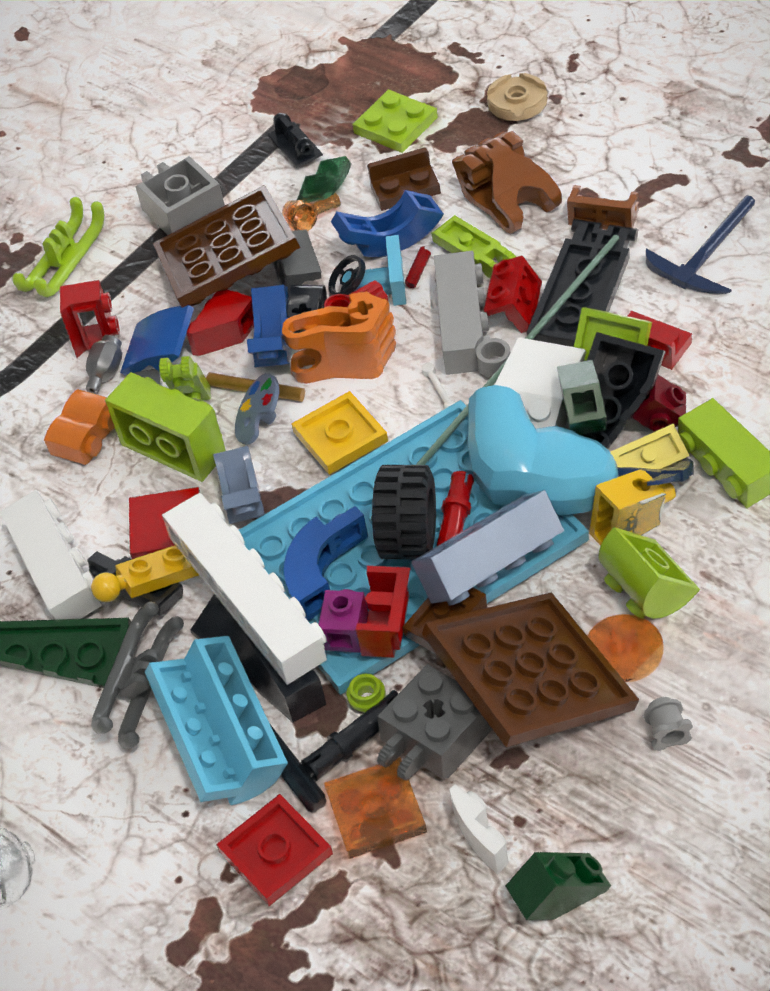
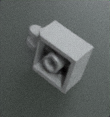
[135,156,225,235]

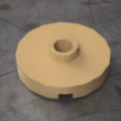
[487,73,548,121]

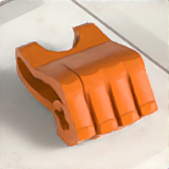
[282,292,396,384]

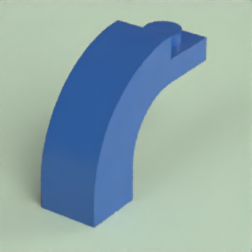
[247,285,292,368]

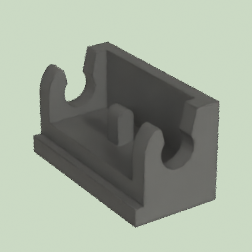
[273,229,322,293]

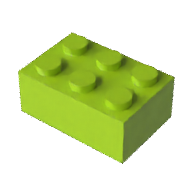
[105,372,226,482]

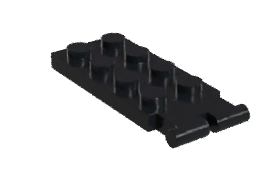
[527,219,638,347]

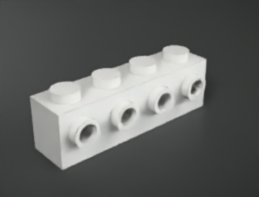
[0,490,102,620]

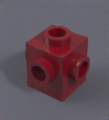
[631,374,686,432]

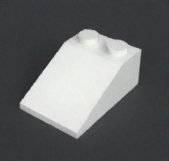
[495,337,586,428]

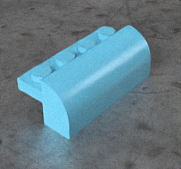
[145,636,288,805]

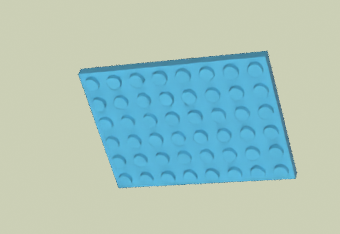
[239,400,589,695]

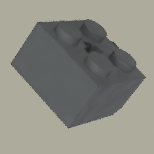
[377,664,492,781]

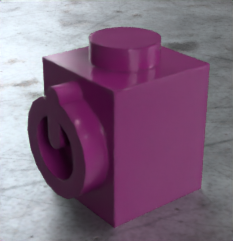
[319,589,368,653]

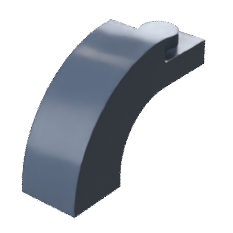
[213,446,265,524]

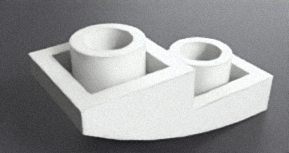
[449,784,509,874]

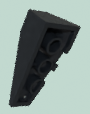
[565,332,665,449]

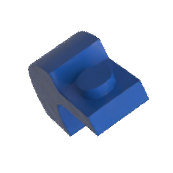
[331,190,444,257]
[284,506,368,621]

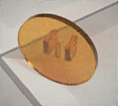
[588,614,664,682]

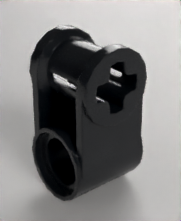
[287,285,327,333]

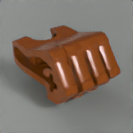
[452,131,562,234]

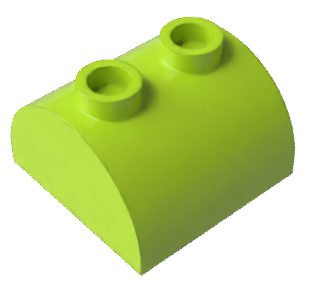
[598,527,700,619]

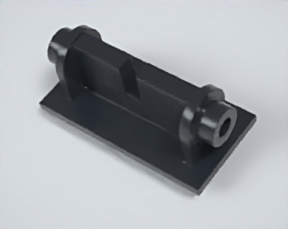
[268,113,323,168]

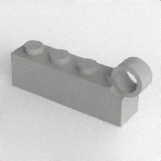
[434,251,511,377]

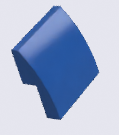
[120,305,194,376]

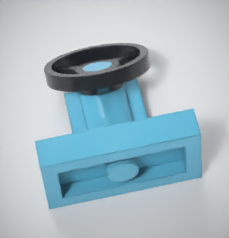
[328,235,406,306]

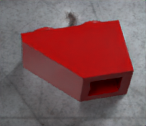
[186,289,254,356]

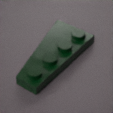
[0,617,131,688]

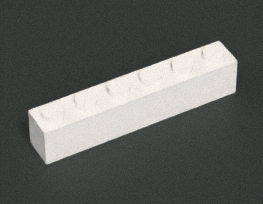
[162,493,327,685]

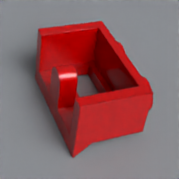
[60,280,120,358]
[355,566,410,658]

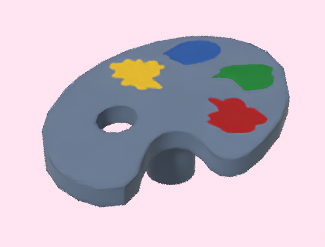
[235,373,279,445]

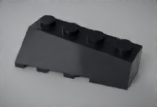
[190,594,327,723]

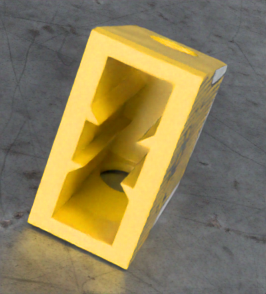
[589,470,676,545]

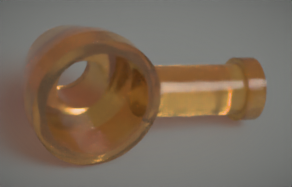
[282,192,341,231]

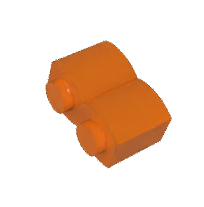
[44,389,115,465]

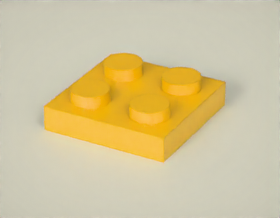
[291,391,388,475]

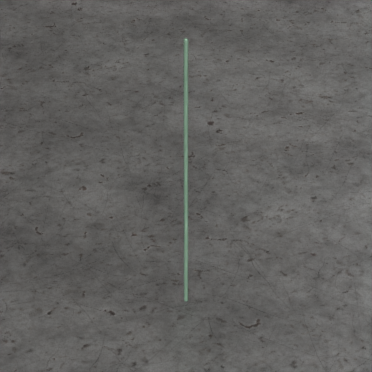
[371,235,619,520]

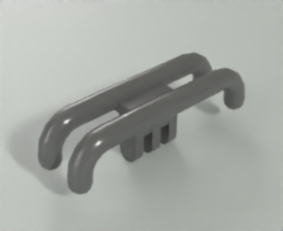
[91,601,184,749]

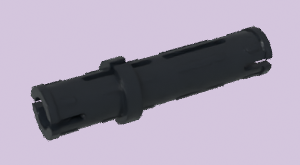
[301,690,398,781]

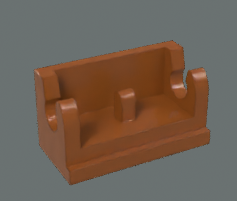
[567,185,639,230]

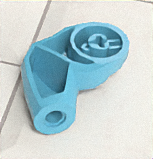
[468,385,619,515]

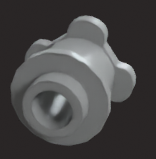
[643,697,693,751]

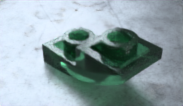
[297,156,352,204]

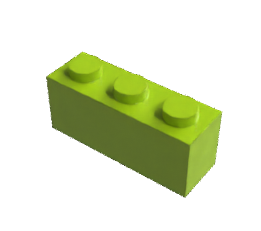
[678,398,770,508]

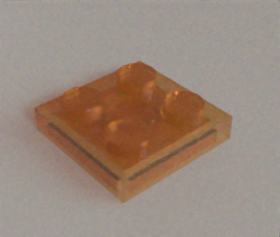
[324,757,427,859]

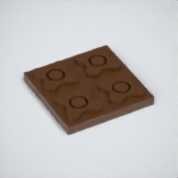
[153,185,301,308]
[422,592,639,748]

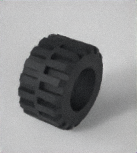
[372,465,436,560]

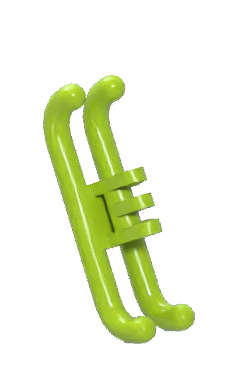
[12,196,105,298]

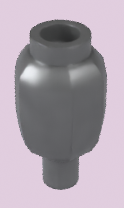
[85,335,122,394]

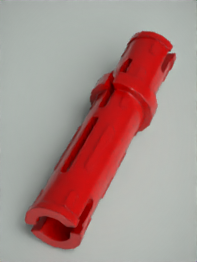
[436,471,474,547]

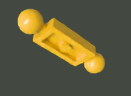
[91,545,199,602]

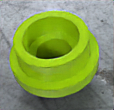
[346,674,386,712]

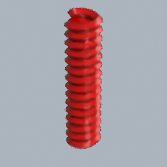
[405,246,431,288]

